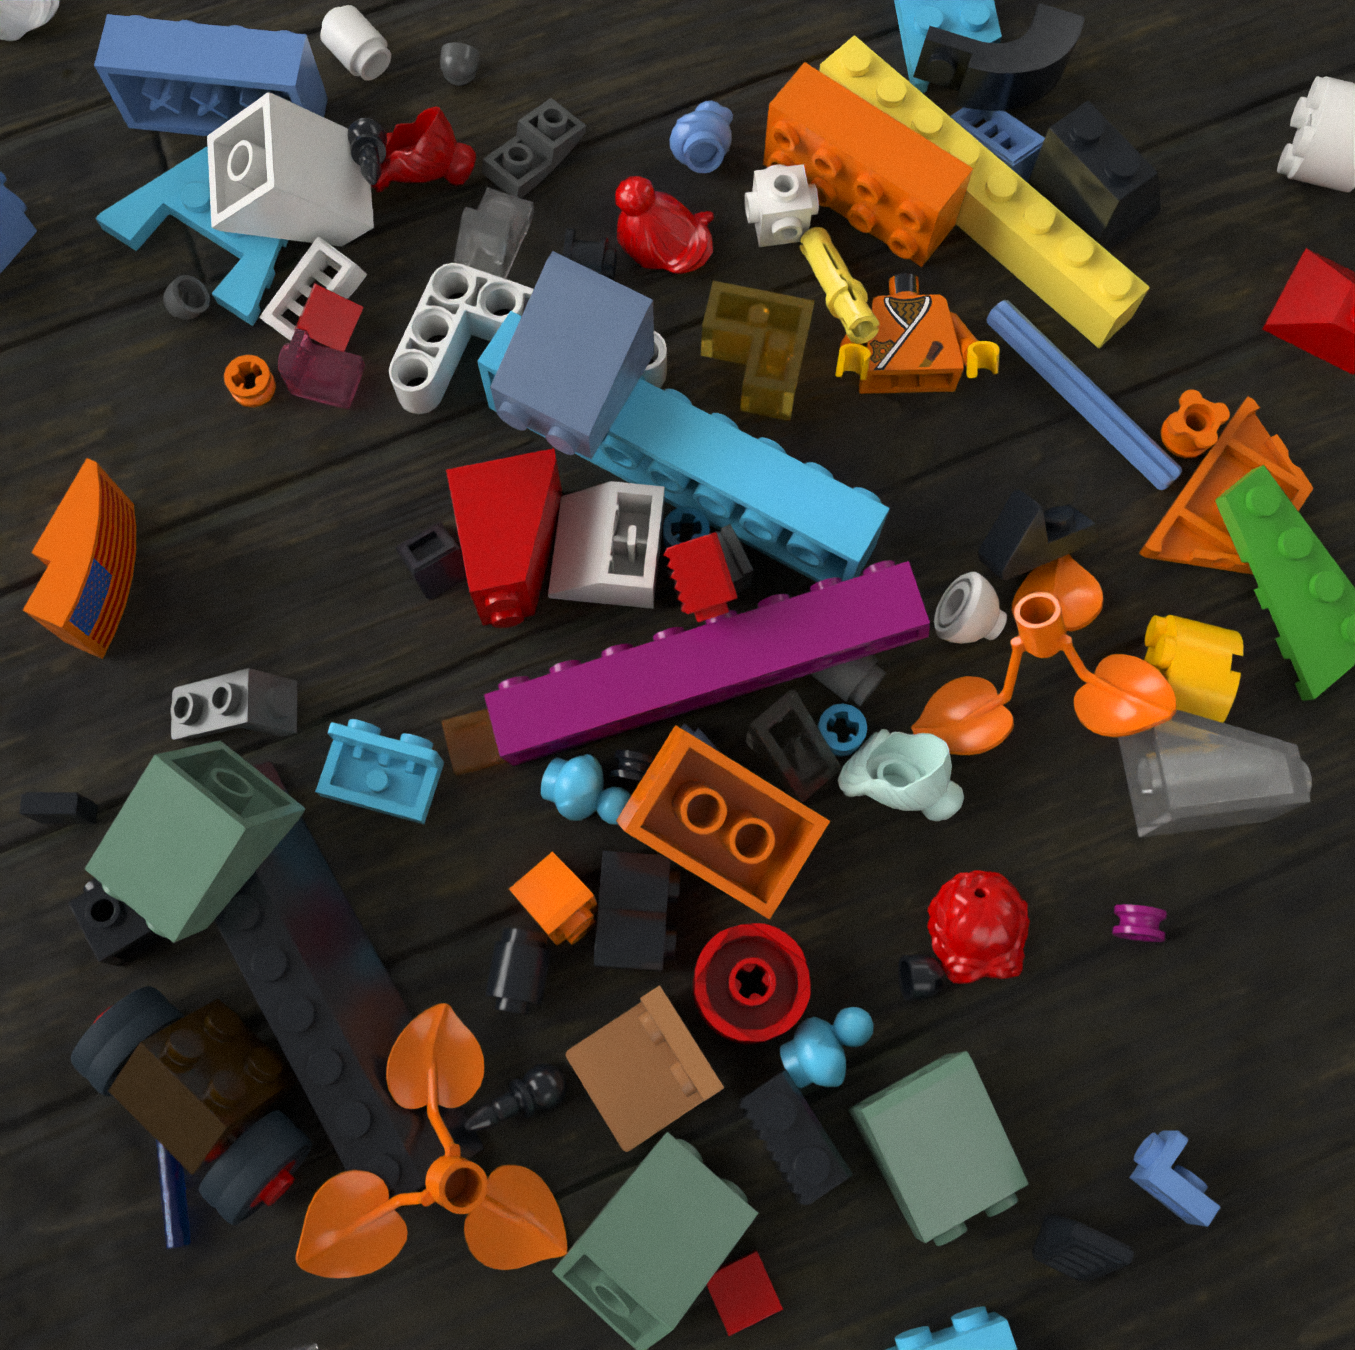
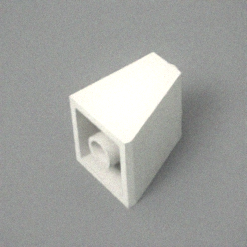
[207,92,374,247]

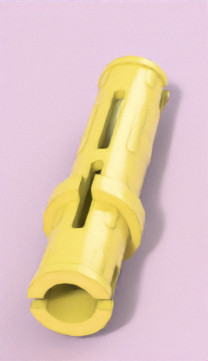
[799,227,880,344]

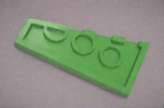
[1215,465,1355,701]

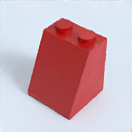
[446,448,563,628]

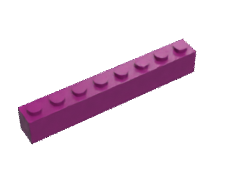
[484,560,930,766]

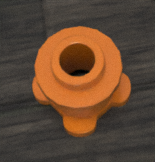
[1161,389,1230,458]

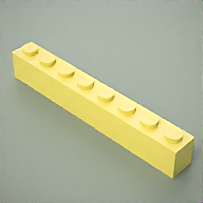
[819,35,1150,349]

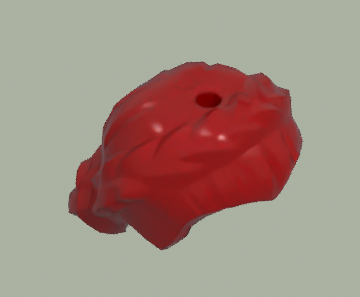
[928,870,1030,984]

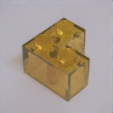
[701,281,815,421]

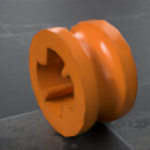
[224,355,276,408]

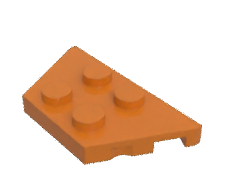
[1139,396,1313,575]

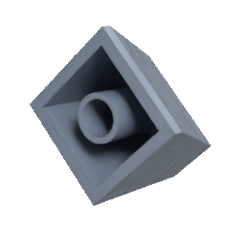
[490,251,654,459]

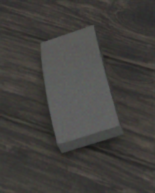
[482,98,586,201]

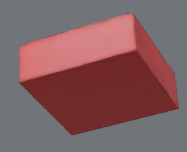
[294,283,364,353]
[706,1250,783,1336]

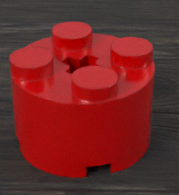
[693,923,810,1044]

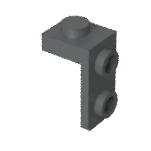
[170,668,297,741]

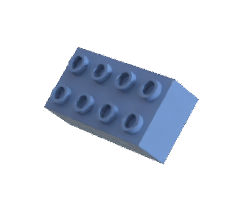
[94,14,328,136]

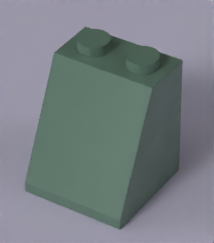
[85,741,306,943]
[847,1051,1029,1246]
[552,1132,758,1350]

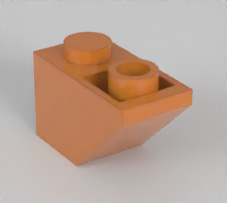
[509,851,598,946]

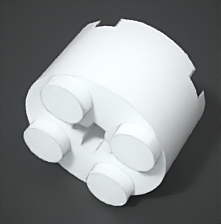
[1277,76,1355,193]

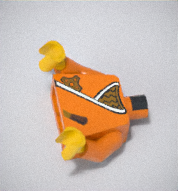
[835,273,1000,394]

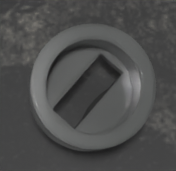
[440,42,480,86]
[163,275,210,320]

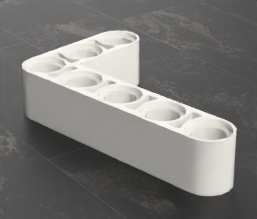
[389,263,667,414]

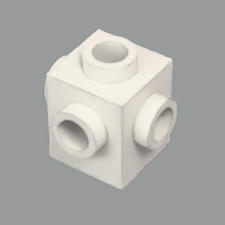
[745,164,819,247]

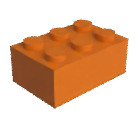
[616,725,830,920]

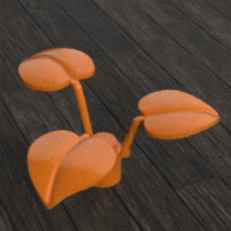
[911,554,1177,755]
[296,1003,567,1278]

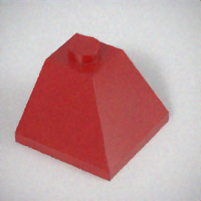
[1262,248,1355,375]

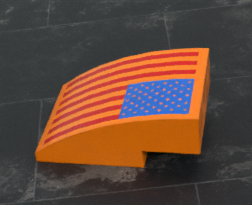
[23,458,136,659]

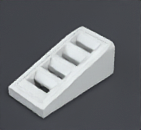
[259,236,367,348]

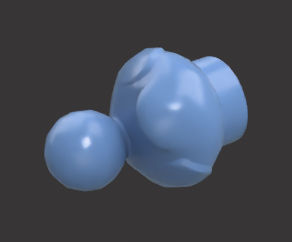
[669,100,733,173]

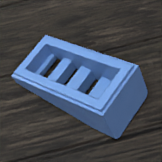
[950,107,1045,183]

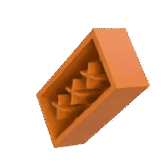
[763,62,973,267]

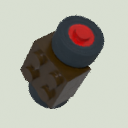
[71,986,312,1226]

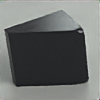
[395,522,467,599]

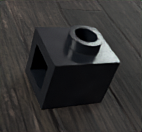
[68,878,166,967]

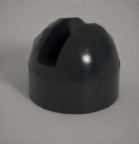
[898,954,944,1001]

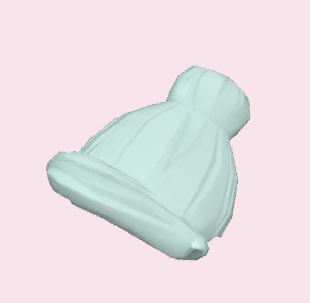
[838,729,964,821]

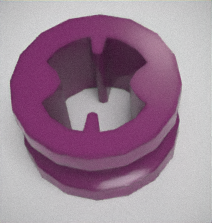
[1112,904,1167,942]

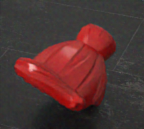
[371,106,476,192]
[615,176,714,274]

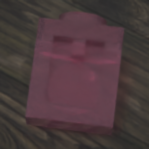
[278,328,365,410]

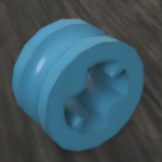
[663,506,710,549]
[816,703,867,757]

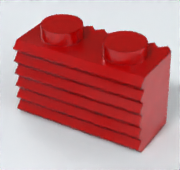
[664,532,738,622]

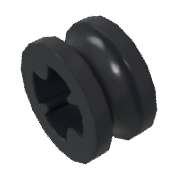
[609,750,655,789]

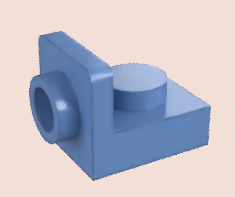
[1129,1131,1220,1227]

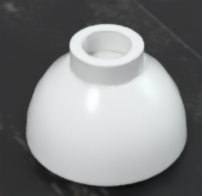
[934,572,1007,644]

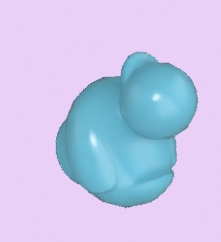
[541,754,631,825]
[780,1007,874,1088]

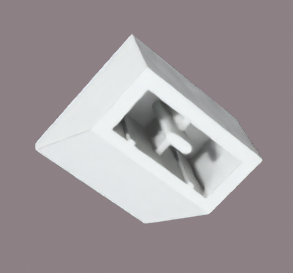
[548,481,665,609]

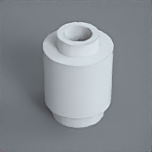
[320,5,391,81]

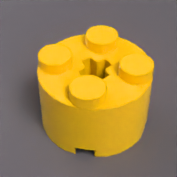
[1144,615,1244,737]

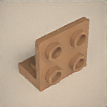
[566,985,724,1152]

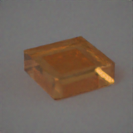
[441,709,507,776]

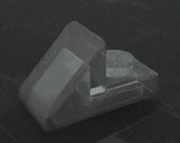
[454,187,535,279]

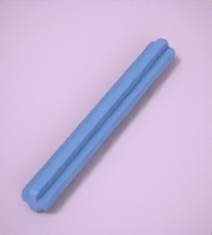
[986,300,1182,490]

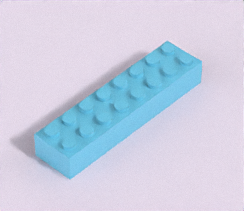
[477,311,890,582]

